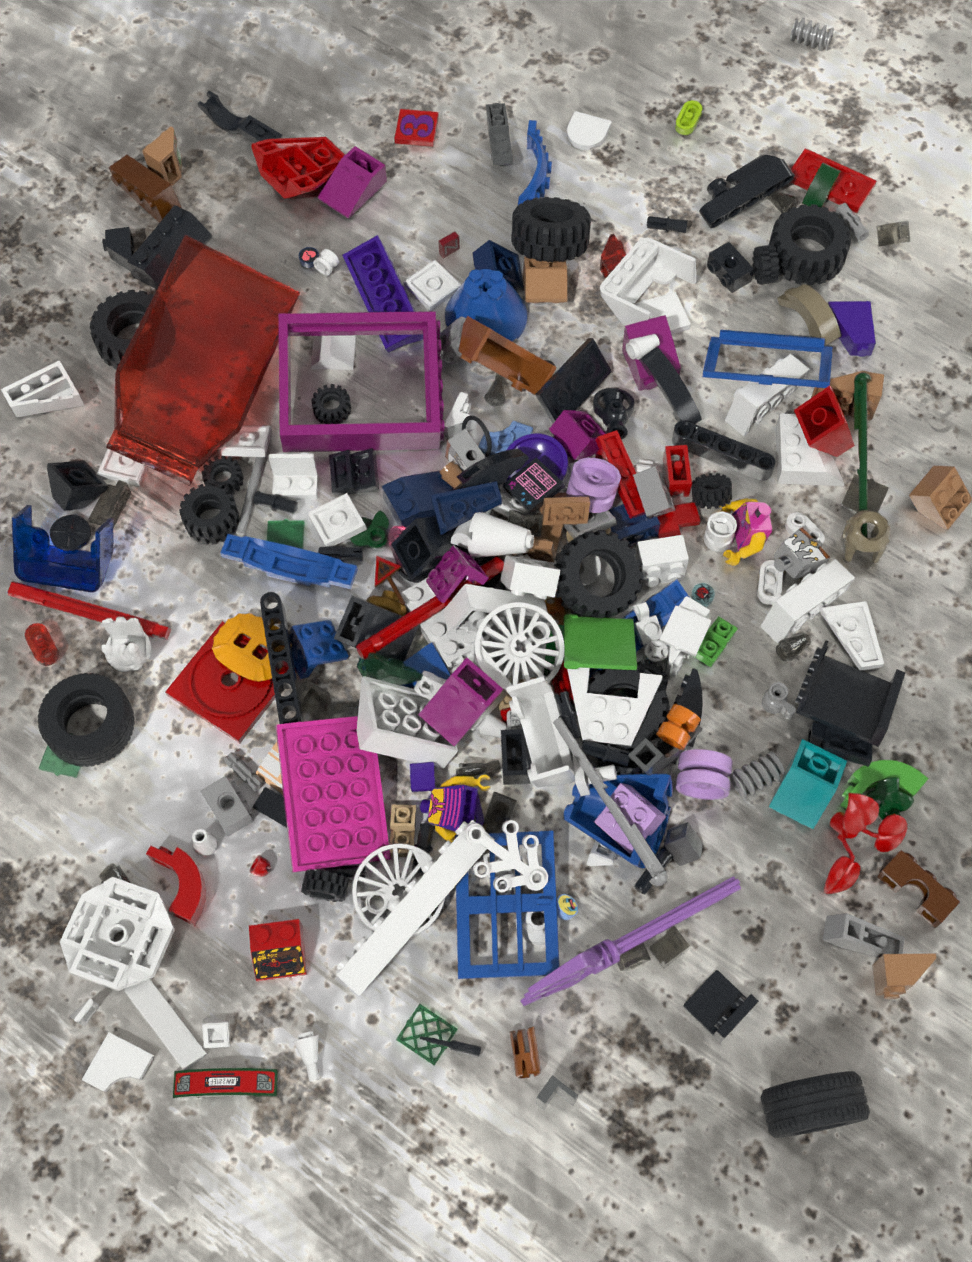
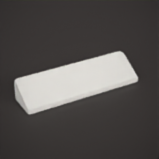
[123,979,207,1070]

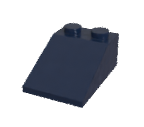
[382,471,453,532]

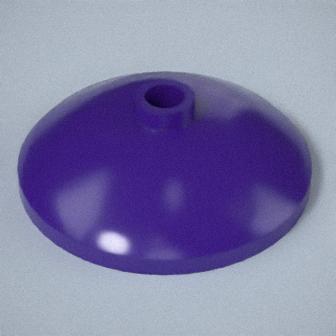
[506,433,568,481]

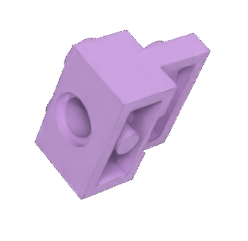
[595,783,666,854]

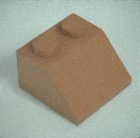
[872,953,936,999]

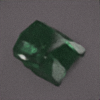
[356,652,423,685]

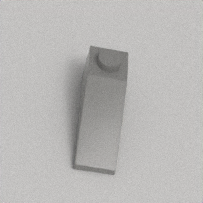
[823,913,905,957]

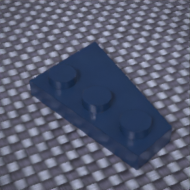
[431,481,502,534]

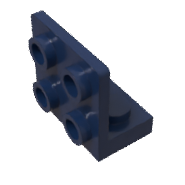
[609,504,660,547]

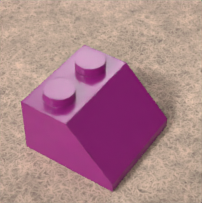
[549,410,606,460]

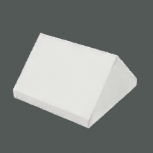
[311,335,356,370]

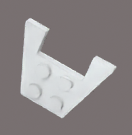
[567,668,663,746]

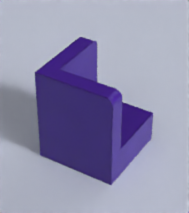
[410,762,436,792]

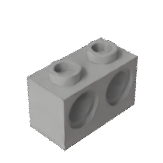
[440,316,466,364]

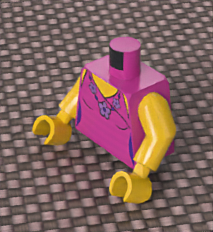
[719,498,772,566]

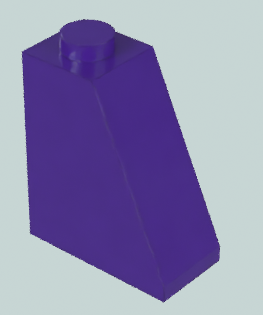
[828,301,876,357]

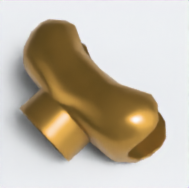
[367,590,408,616]

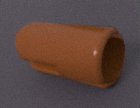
[509,1027,541,1078]

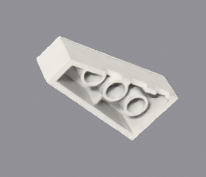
[725,354,810,436]
[760,559,855,646]
[443,584,548,633]

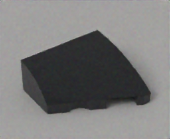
[726,155,780,186]

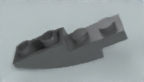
[486,103,513,165]

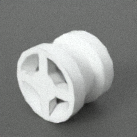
[313,249,339,276]
[643,640,668,667]

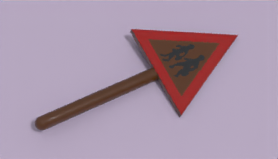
[374,556,405,605]

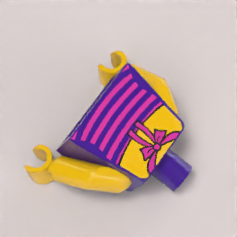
[420,775,491,843]

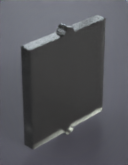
[841,474,889,514]

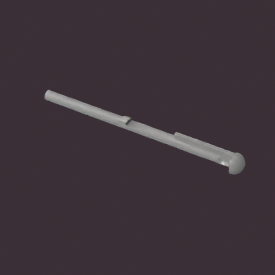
[553,718,668,886]

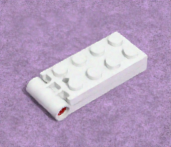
[400,578,484,675]

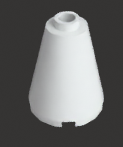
[468,512,534,558]

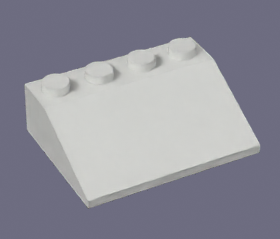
[357,676,458,769]

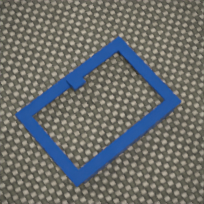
[702,330,833,388]

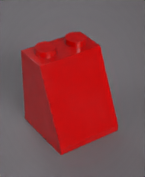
[794,386,855,457]

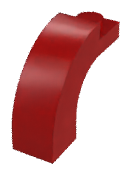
[146,846,206,926]

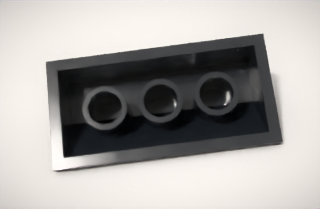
[127,205,212,294]

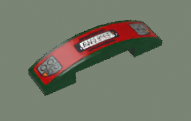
[173,1068,278,1099]

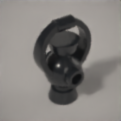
[593,388,634,440]

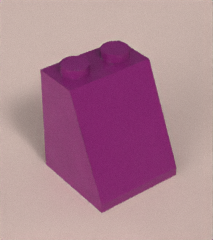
[622,315,681,391]

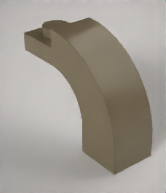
[777,284,841,346]

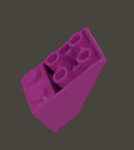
[318,146,387,219]
[418,658,503,747]

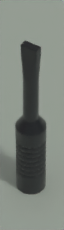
[420,1036,481,1057]

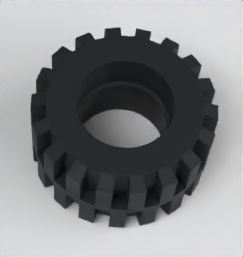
[179,483,240,545]

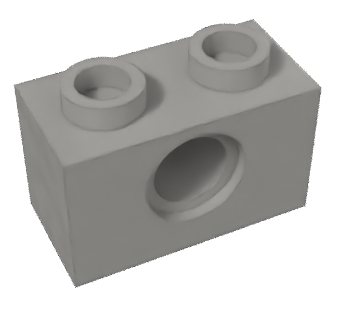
[200,776,253,837]

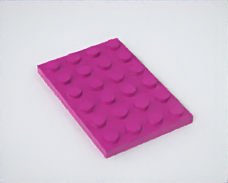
[275,716,391,873]

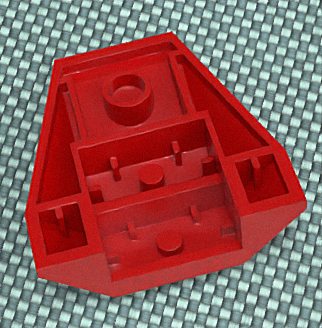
[251,137,345,199]

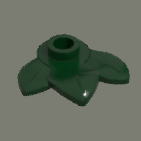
[349,510,390,549]
[866,777,914,821]

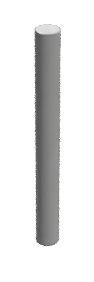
[236,457,265,536]

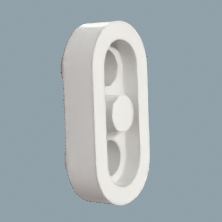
[785,512,825,547]
[757,560,783,605]

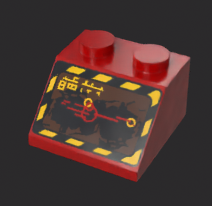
[249,919,307,982]

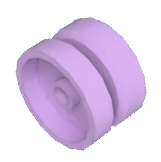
[566,458,621,513]
[675,749,733,800]

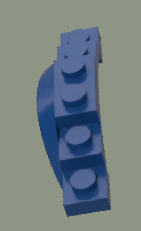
[518,120,552,205]
[220,534,358,589]
[589,579,690,678]

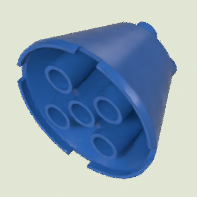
[445,269,527,341]

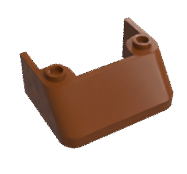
[458,316,557,396]

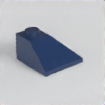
[472,240,524,290]

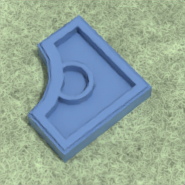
[478,421,533,456]

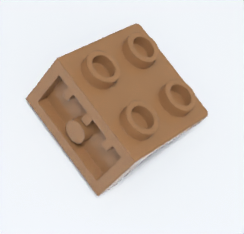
[539,493,590,525]
[510,518,564,563]

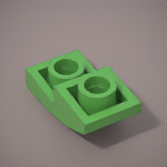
[691,616,738,667]

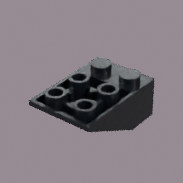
[334,596,420,666]
[501,729,532,785]

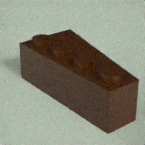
[108,154,182,223]

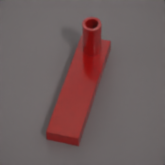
[595,430,646,519]

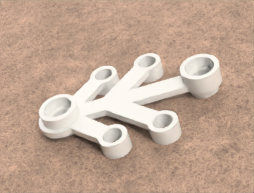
[464,820,548,892]

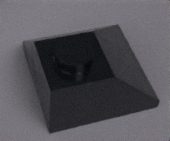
[47,460,108,511]

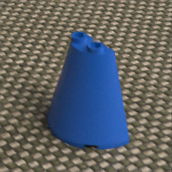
[564,774,673,869]

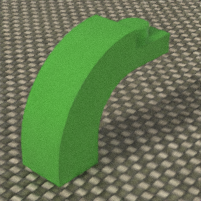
[840,760,929,810]

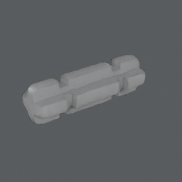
[224,752,264,791]

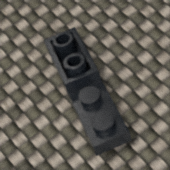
[454,448,529,490]
[671,668,703,765]

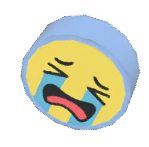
[557,894,578,920]

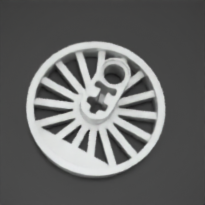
[473,602,564,692]
[352,843,445,937]

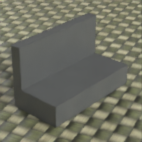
[536,1075,578,1110]

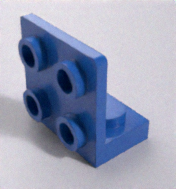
[289,620,349,679]

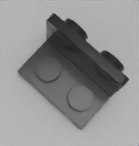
[683,970,759,1043]

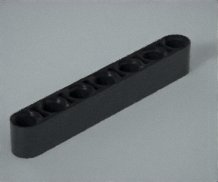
[260,592,304,724]

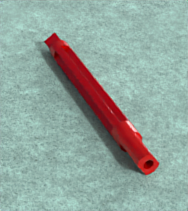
[356,557,504,660]
[7,581,171,640]

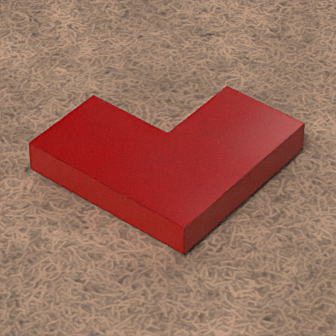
[652,502,700,539]

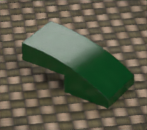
[802,163,841,208]

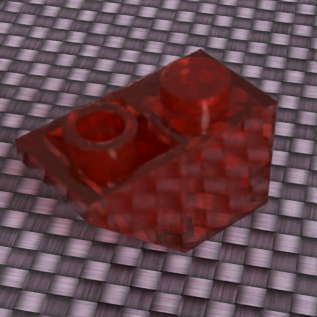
[600,233,627,279]

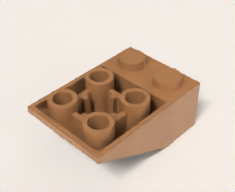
[811,371,884,420]

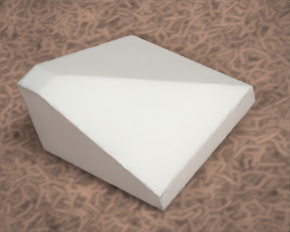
[587,840,616,866]
[70,998,99,1026]
[202,1017,230,1048]

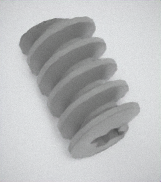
[790,17,834,51]
[730,752,785,799]

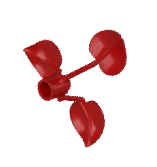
[824,793,908,894]

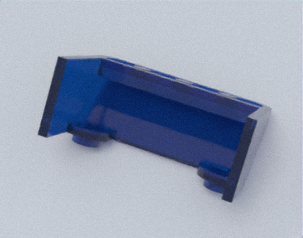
[12,505,114,592]

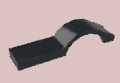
[198,91,283,143]

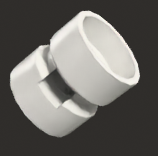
[704,512,737,552]

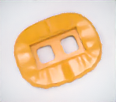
[212,613,291,681]

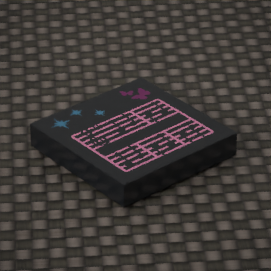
[503,457,565,515]

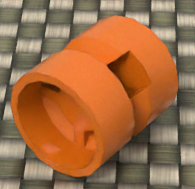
[656,704,701,750]

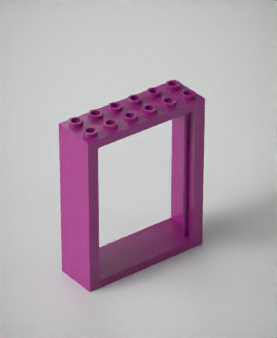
[279,312,444,452]

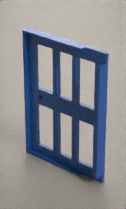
[455,831,560,979]

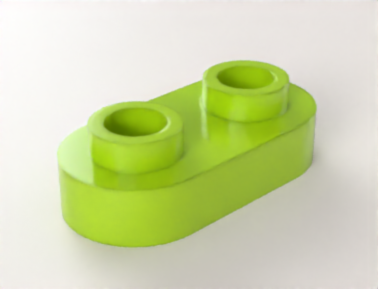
[675,100,702,135]

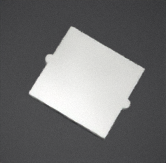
[659,606,712,656]

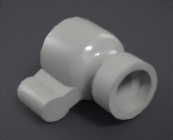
[762,682,796,719]

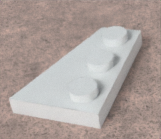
[820,601,884,671]

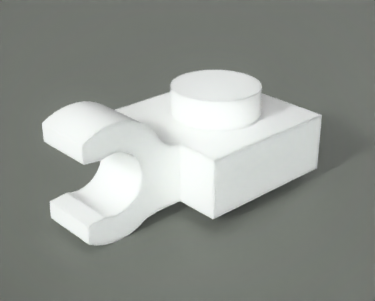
[633,602,662,645]

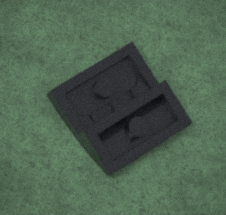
[329,448,379,495]
[822,725,873,767]

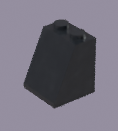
[391,517,470,582]

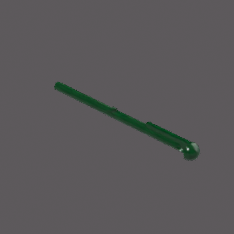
[854,372,872,538]

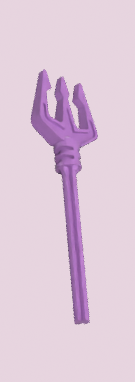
[520,876,741,1006]

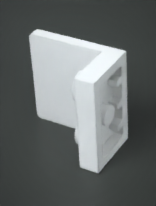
[269,452,319,499]

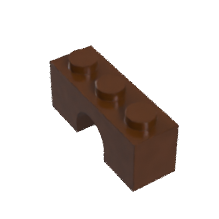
[877,850,960,928]

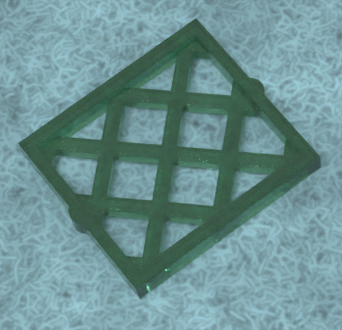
[396,1004,458,1066]

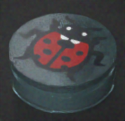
[691,583,715,607]

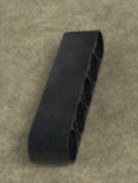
[699,159,795,229]
[672,421,776,481]

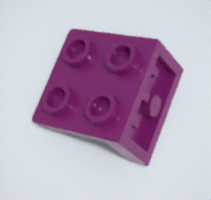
[426,545,488,603]

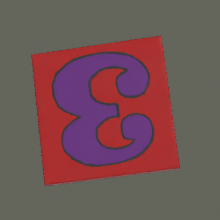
[394,109,439,147]

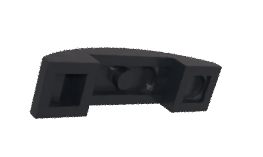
[639,347,702,424]

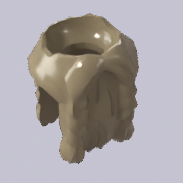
[842,510,891,563]

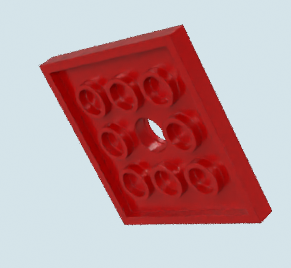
[165,621,296,744]

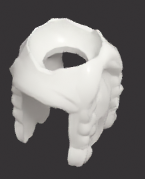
[101,617,152,672]

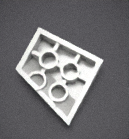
[776,414,844,486]

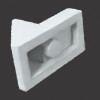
[444,392,476,439]

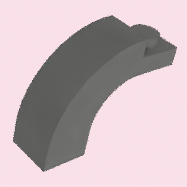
[628,725,702,775]

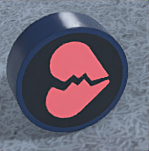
[299,247,319,268]

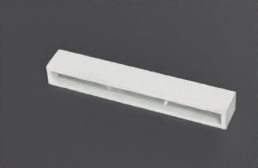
[337,820,495,996]

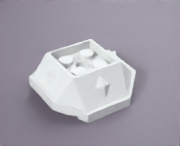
[60,877,175,991]

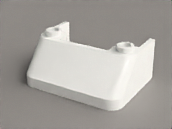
[600,238,696,326]
[506,676,575,787]

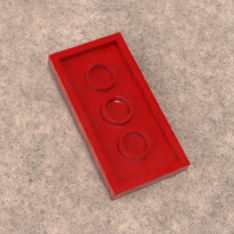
[790,148,877,213]

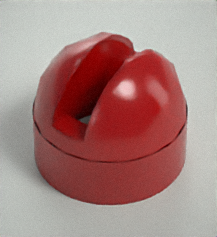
[249,855,271,877]

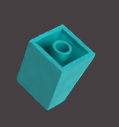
[769,739,847,829]

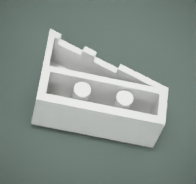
[1,360,84,417]

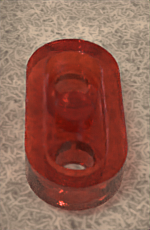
[25,623,59,666]

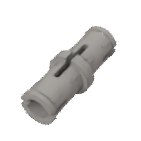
[836,203,869,242]

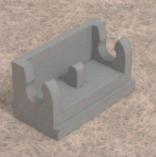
[633,466,675,517]

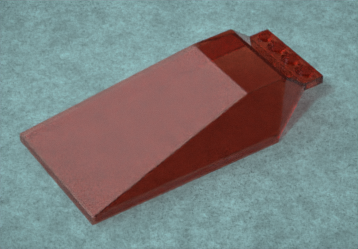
[106,235,300,486]

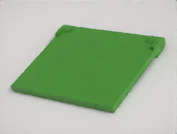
[563,614,637,670]

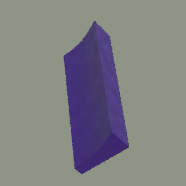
[342,235,423,353]

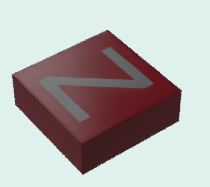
[438,232,460,259]

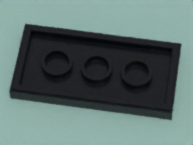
[535,338,612,424]

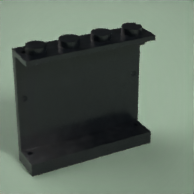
[795,640,906,747]

